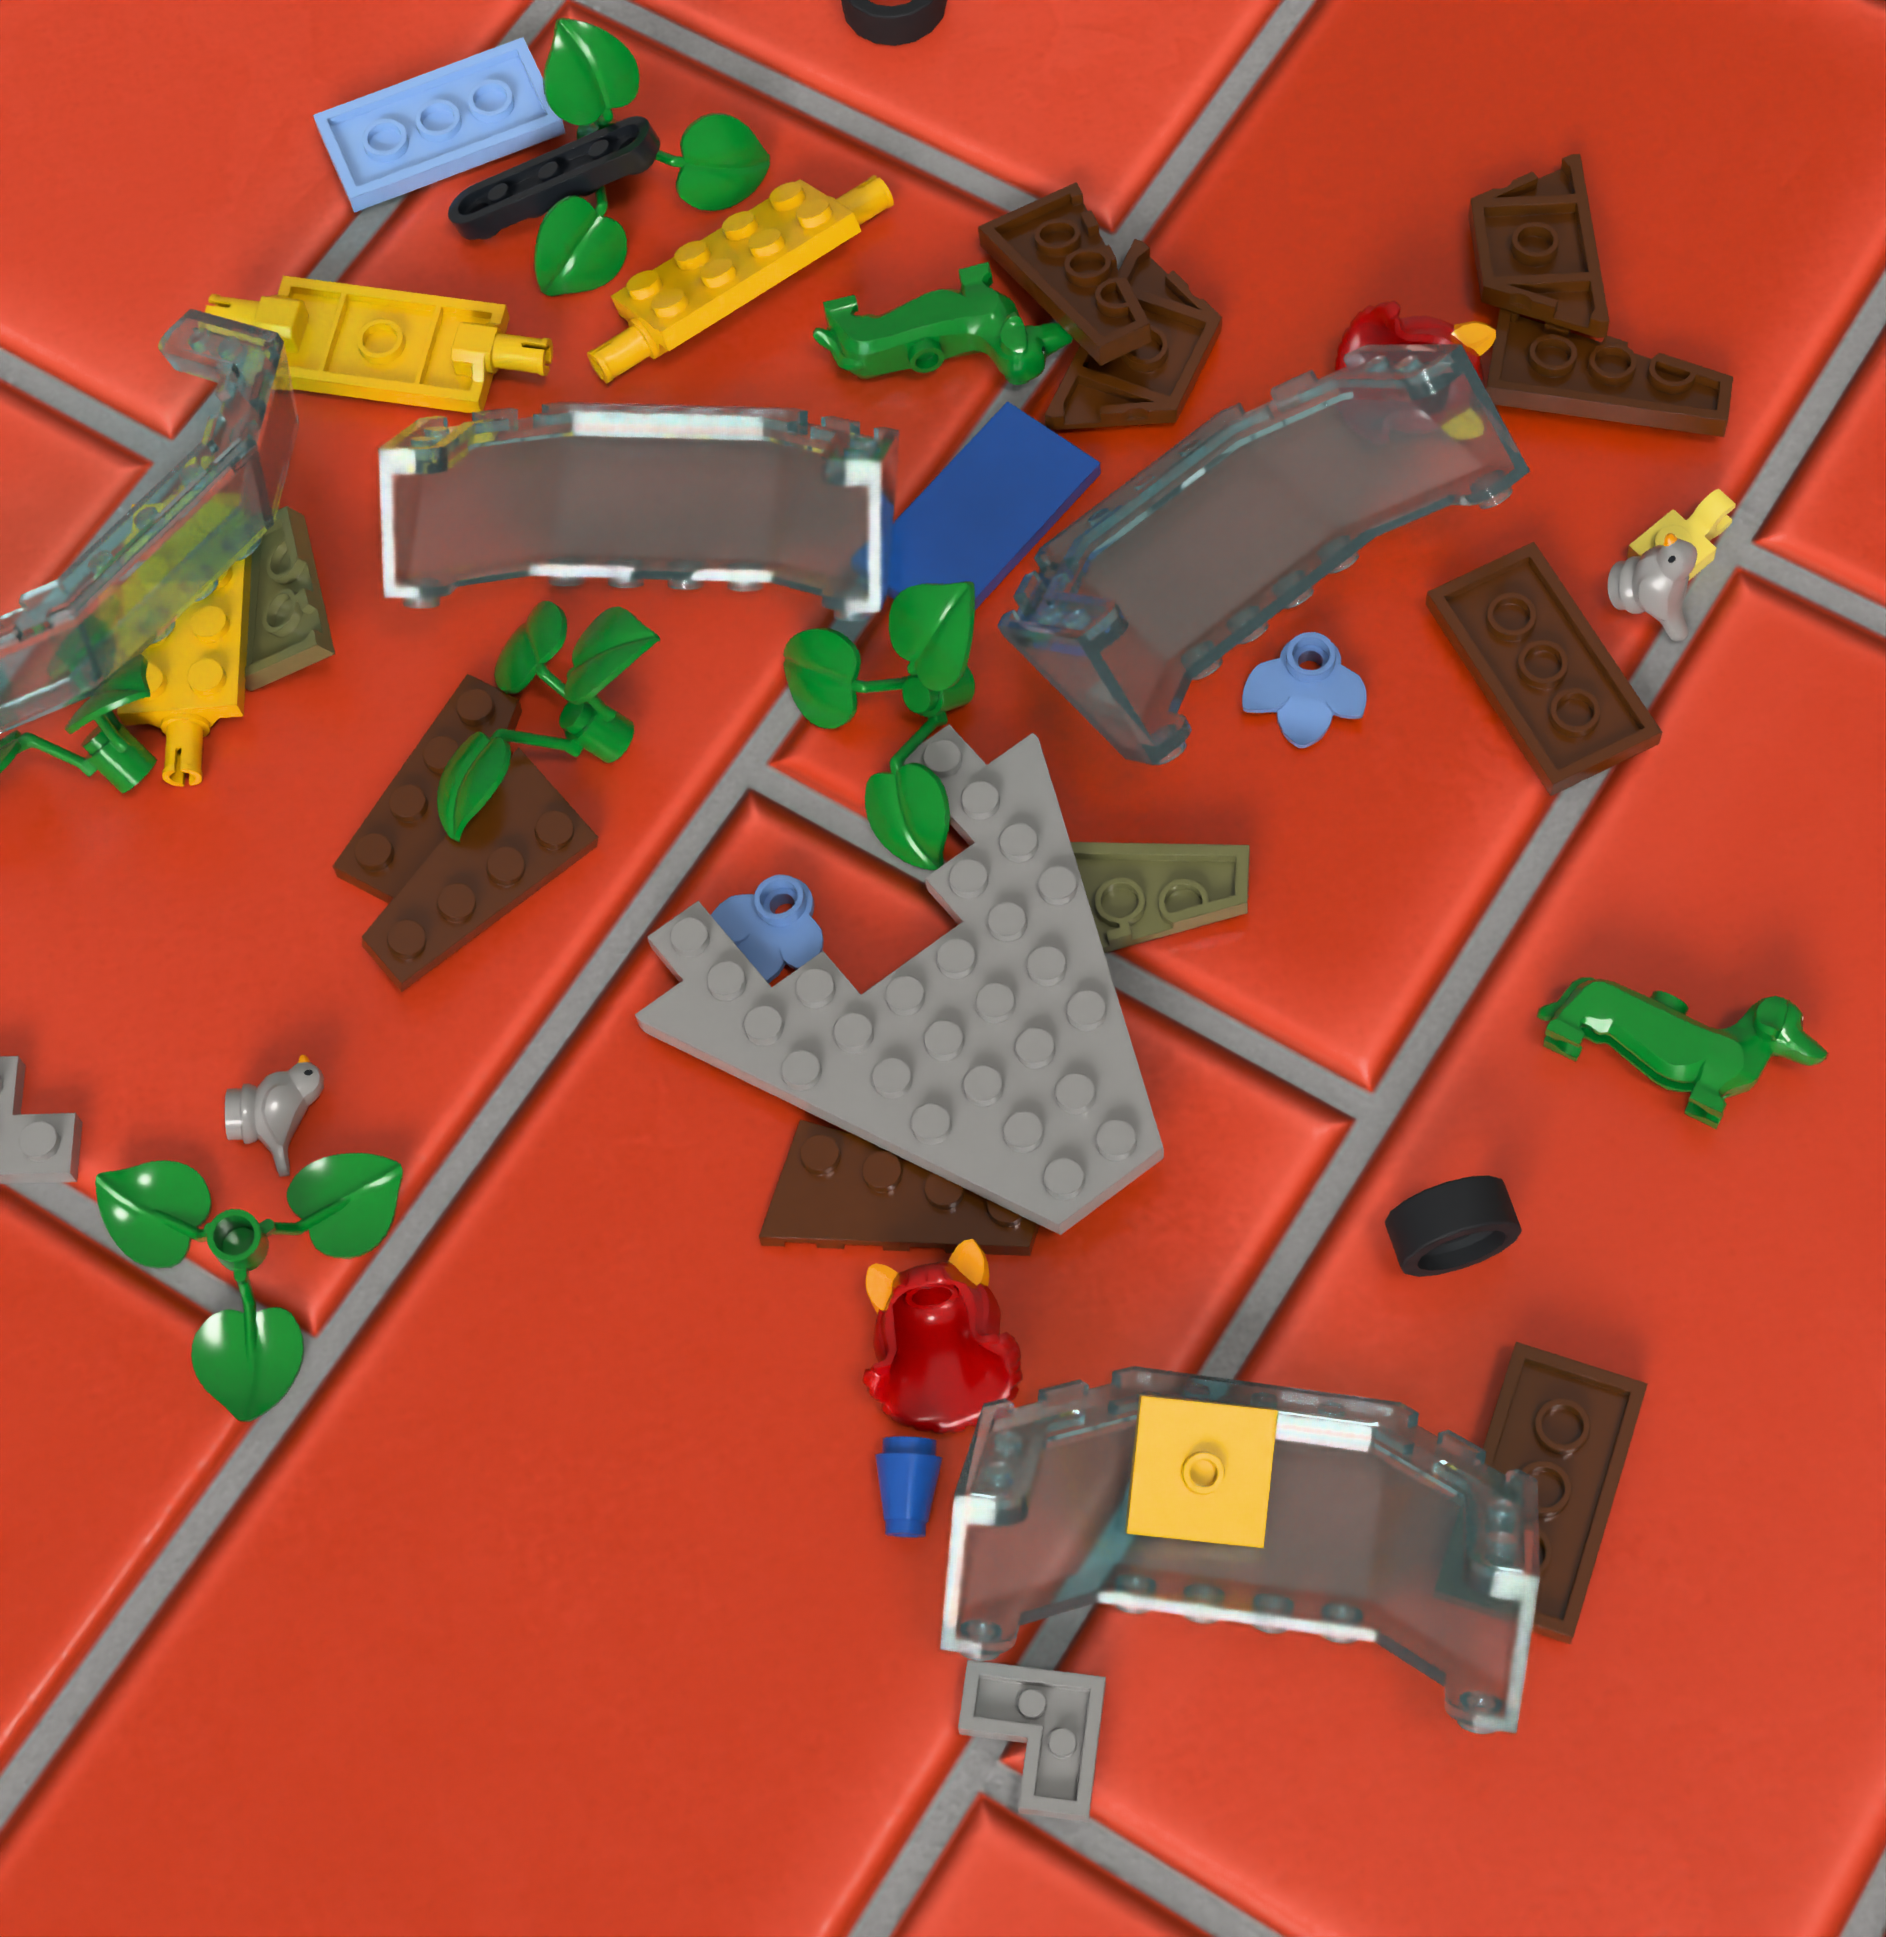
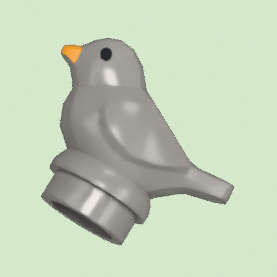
[1608,533,1698,641]
[225,1055,324,1177]

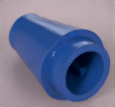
[875,1436,943,1538]

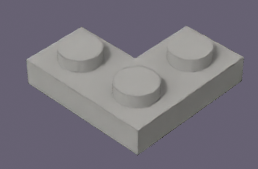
[0,1056,83,1184]
[958,1660,1106,1822]

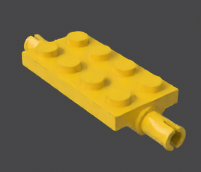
[587,175,894,384]
[205,275,553,415]
[117,455,255,786]

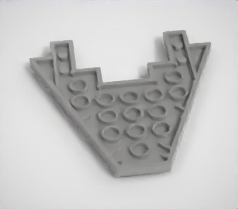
[635,724,1164,1235]

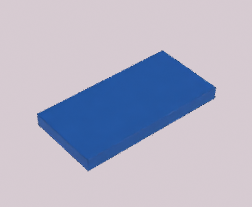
[856,401,1101,610]

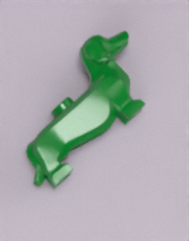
[813,262,1073,385]
[1537,977,1829,1129]

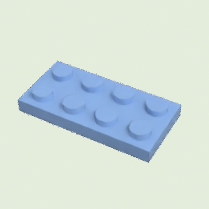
[313,37,566,213]

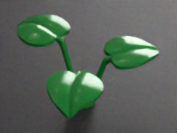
[534,18,770,296]
[783,581,975,870]
[0,598,157,794]
[437,601,660,843]
[95,1153,403,1422]

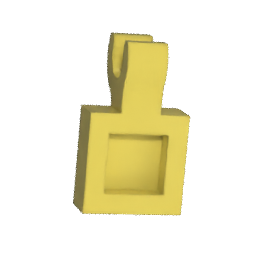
[1627,488,1736,580]

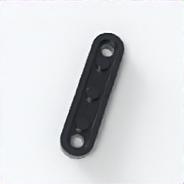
[448,116,661,240]

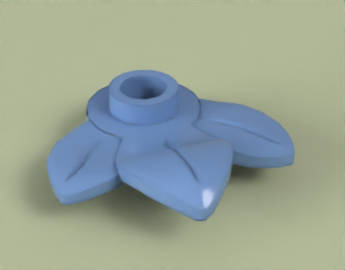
[1242,632,1367,748]
[711,875,824,984]

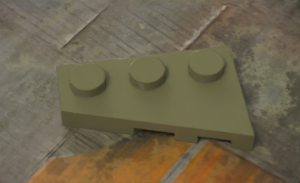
[245,506,335,691]
[1071,842,1250,953]

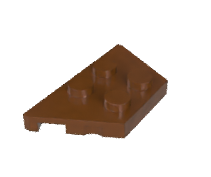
[1468,154,1609,338]
[1045,239,1222,430]

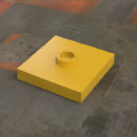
[1125,1394,1278,1548]

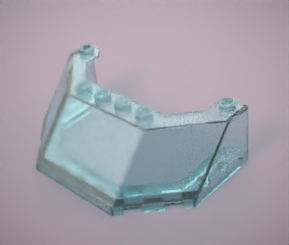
[0,309,300,734]
[997,344,1530,765]
[378,402,899,621]
[940,1366,1540,1734]

